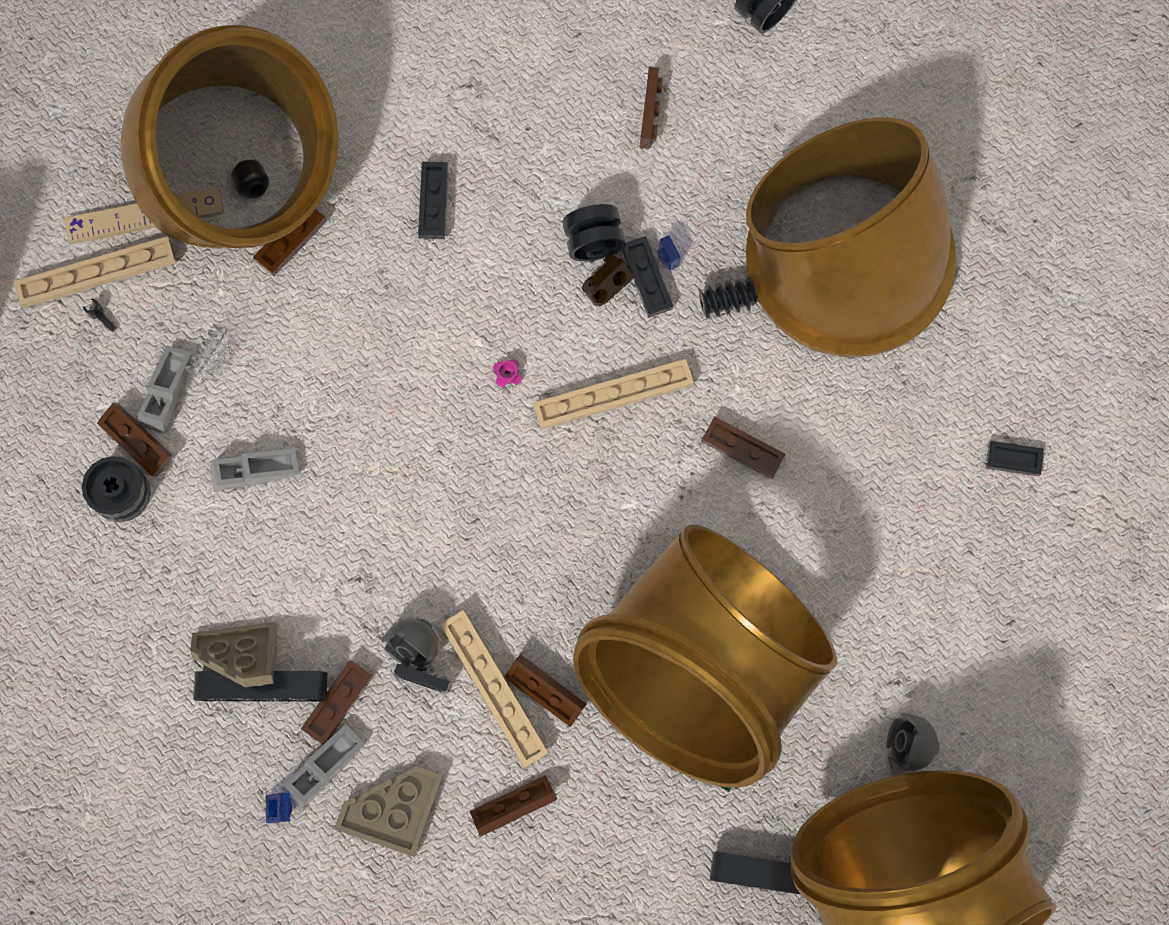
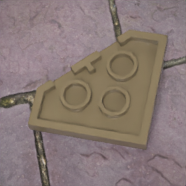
[190,622,277,687]
[334,766,443,857]

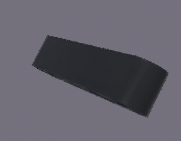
[193,671,328,702]
[709,852,801,895]

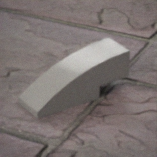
[137,346,193,433]
[210,448,299,491]
[282,724,365,810]

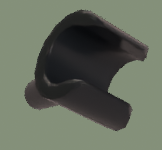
[83,299,117,332]

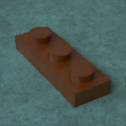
[640,67,663,149]
[253,209,327,277]
[97,403,173,477]
[701,416,786,479]
[505,654,587,727]
[300,660,374,745]
[469,775,557,837]

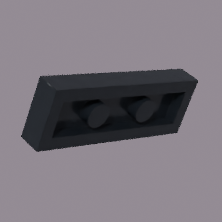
[418,162,448,239]
[622,236,673,318]

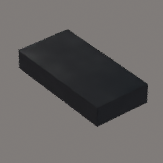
[986,441,1044,477]
[394,663,451,694]

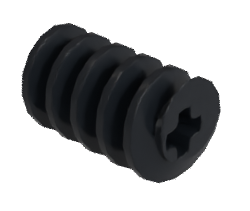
[699,277,757,319]

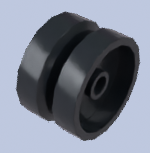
[734,0,796,34]
[562,204,626,262]
[82,456,151,523]

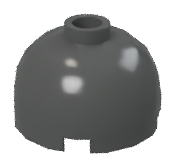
[382,618,439,671]
[887,713,939,771]

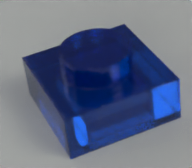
[657,235,681,270]
[266,793,292,824]

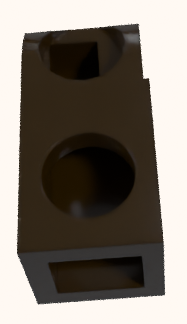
[582,253,635,306]

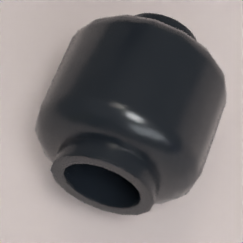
[231,159,269,199]

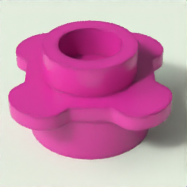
[493,359,522,387]

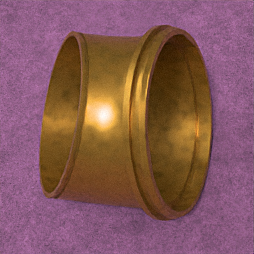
[120,25,338,248]
[746,117,956,357]
[573,525,837,788]
[790,770,1057,925]

